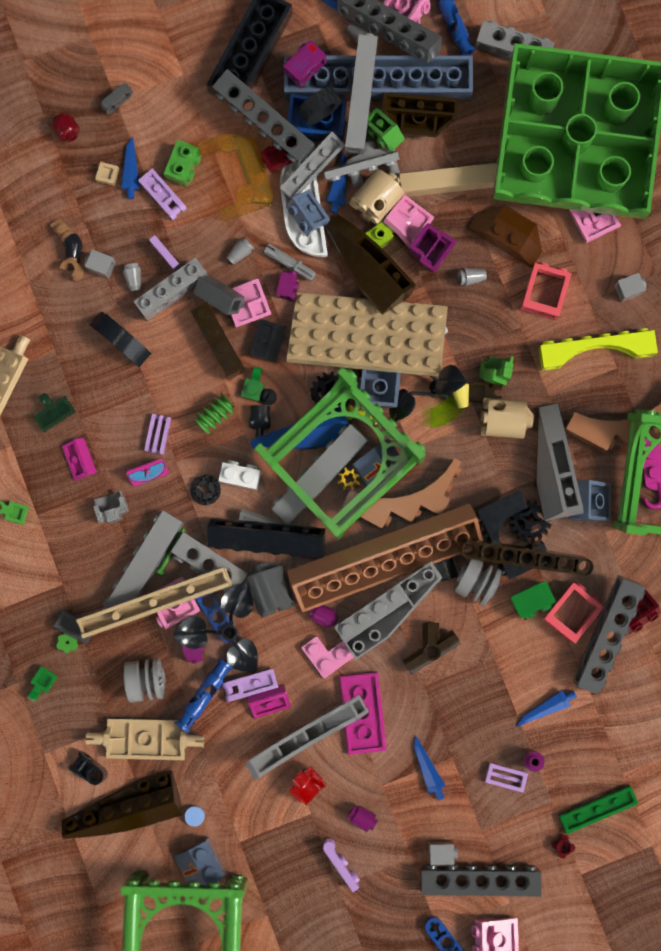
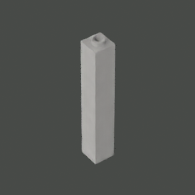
[345,33,378,154]

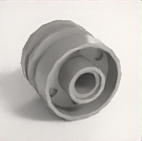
[454,559,502,607]
[123,658,166,703]

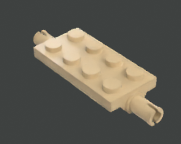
[0,335,31,415]
[86,718,205,760]

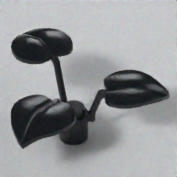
[389,365,468,423]
[173,584,258,673]

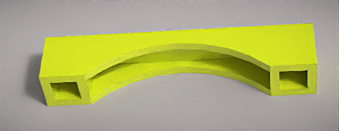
[538,328,658,371]

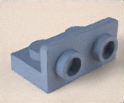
[286,189,330,237]

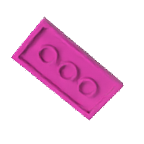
[339,672,387,755]

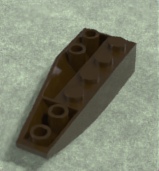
[324,214,416,315]
[62,770,182,839]

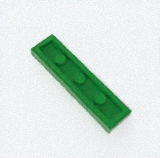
[558,785,639,834]

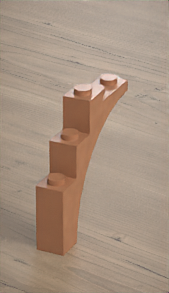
[564,402,661,453]
[341,458,462,530]

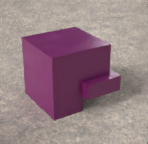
[408,223,457,273]

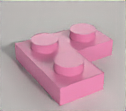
[569,209,621,244]
[301,636,354,679]

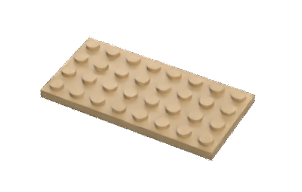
[287,293,448,376]

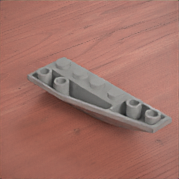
[536,403,583,521]
[334,561,442,660]

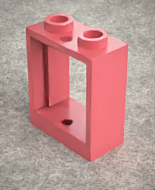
[520,262,572,320]
[542,582,604,644]

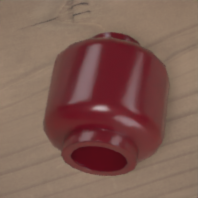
[52,113,80,143]

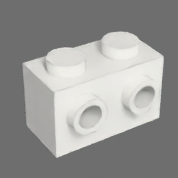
[218,460,262,491]

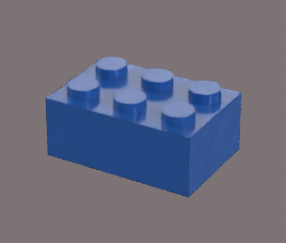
[287,94,347,142]

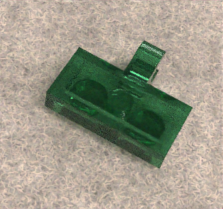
[33,393,76,433]

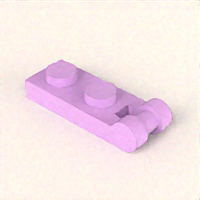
[138,168,187,220]
[222,668,279,702]
[323,838,360,892]

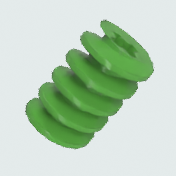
[193,392,234,434]

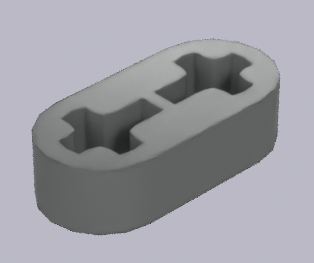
[100,83,133,114]

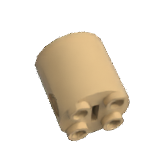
[349,169,404,225]
[480,398,533,439]

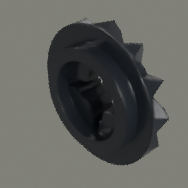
[190,475,221,505]

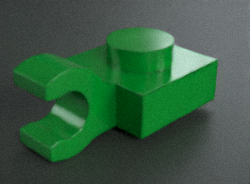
[241,367,265,402]
[28,666,59,701]

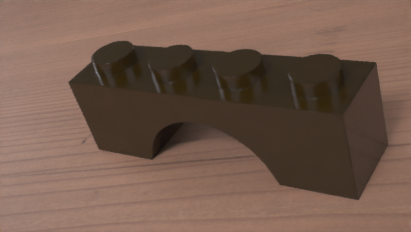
[190,302,246,381]

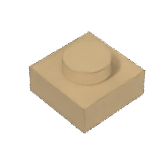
[95,162,119,186]

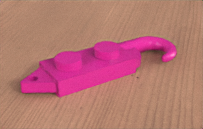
[642,437,661,510]

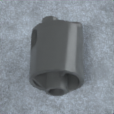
[246,562,295,618]

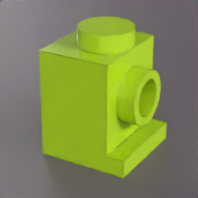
[365,222,394,248]

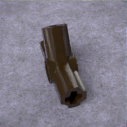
[402,623,461,675]

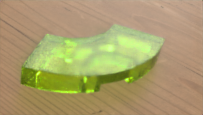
[430,393,465,428]

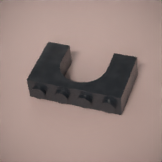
[474,488,548,580]

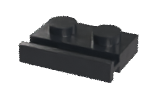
[249,319,287,364]

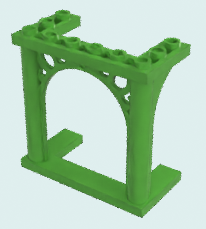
[255,367,426,540]
[613,410,661,535]
[121,871,248,951]

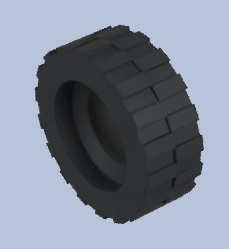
[298,86,342,125]

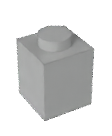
[84,249,116,279]
[614,273,647,302]
[429,841,458,865]

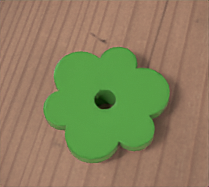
[56,634,78,653]

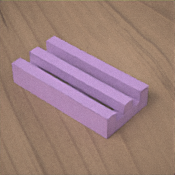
[149,235,181,272]
[144,414,172,455]
[485,762,528,793]

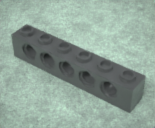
[337,0,442,64]
[213,69,315,164]
[573,575,645,695]
[421,864,541,897]

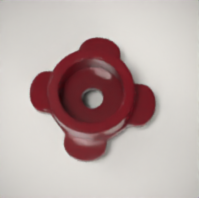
[552,834,575,859]

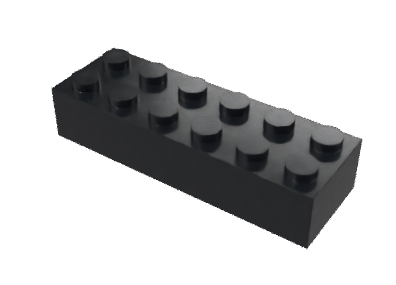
[206,0,293,104]

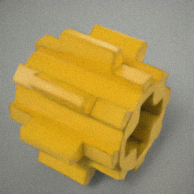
[337,467,360,491]

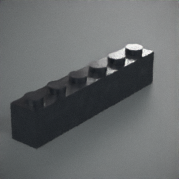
[208,518,326,559]

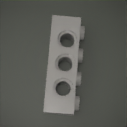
[475,21,555,59]
[134,257,208,321]
[171,532,249,592]

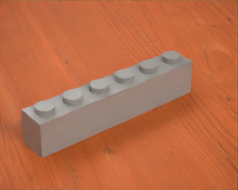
[272,424,369,525]
[102,511,185,610]

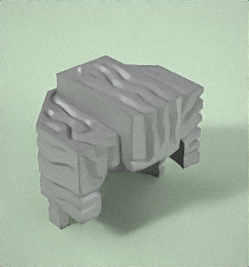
[93,490,130,524]

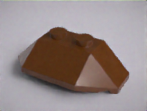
[468,205,542,268]

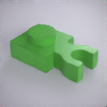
[0,500,30,525]

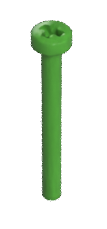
[155,528,186,576]

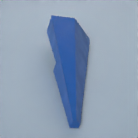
[250,406,349,449]

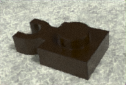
[469,382,502,402]

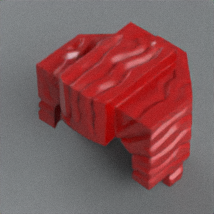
[289,765,327,806]

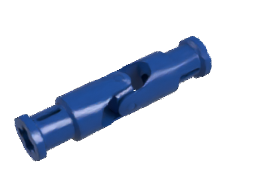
[438,0,475,56]
[174,658,233,733]

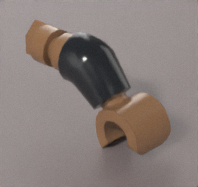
[50,219,84,281]

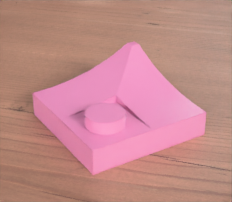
[383,195,435,248]
[232,279,271,327]

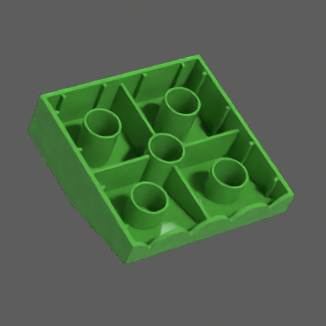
[493,43,661,219]

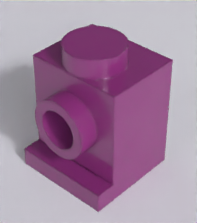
[276,271,300,302]
[181,645,205,664]

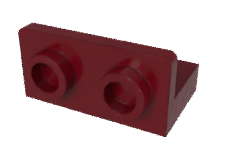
[260,139,296,173]
[616,589,661,635]

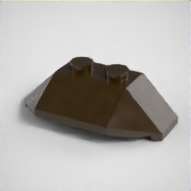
[382,92,459,137]

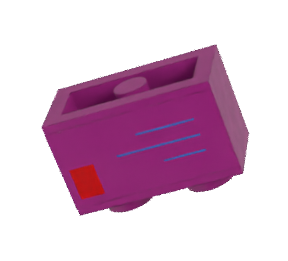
[283,40,327,89]

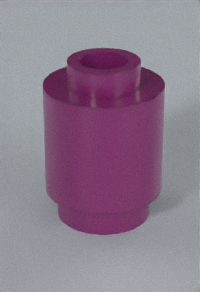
[308,605,339,628]
[522,750,545,772]
[347,805,378,832]

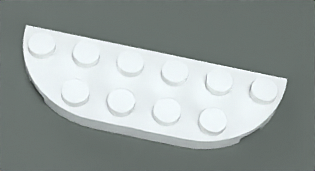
[280,151,328,257]

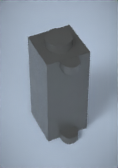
[194,275,245,315]

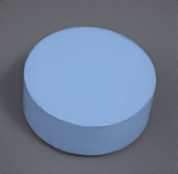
[185,806,205,827]

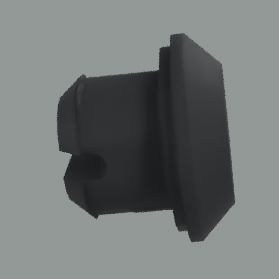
[260,389,277,405]

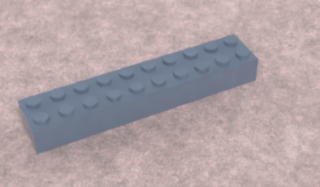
[284,56,473,101]

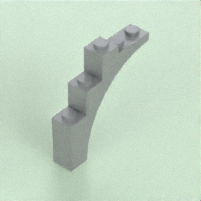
[245,695,369,780]

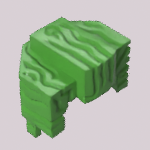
[479,356,514,386]

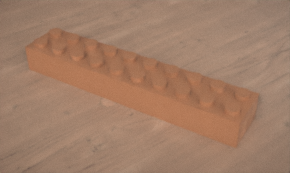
[287,503,483,613]

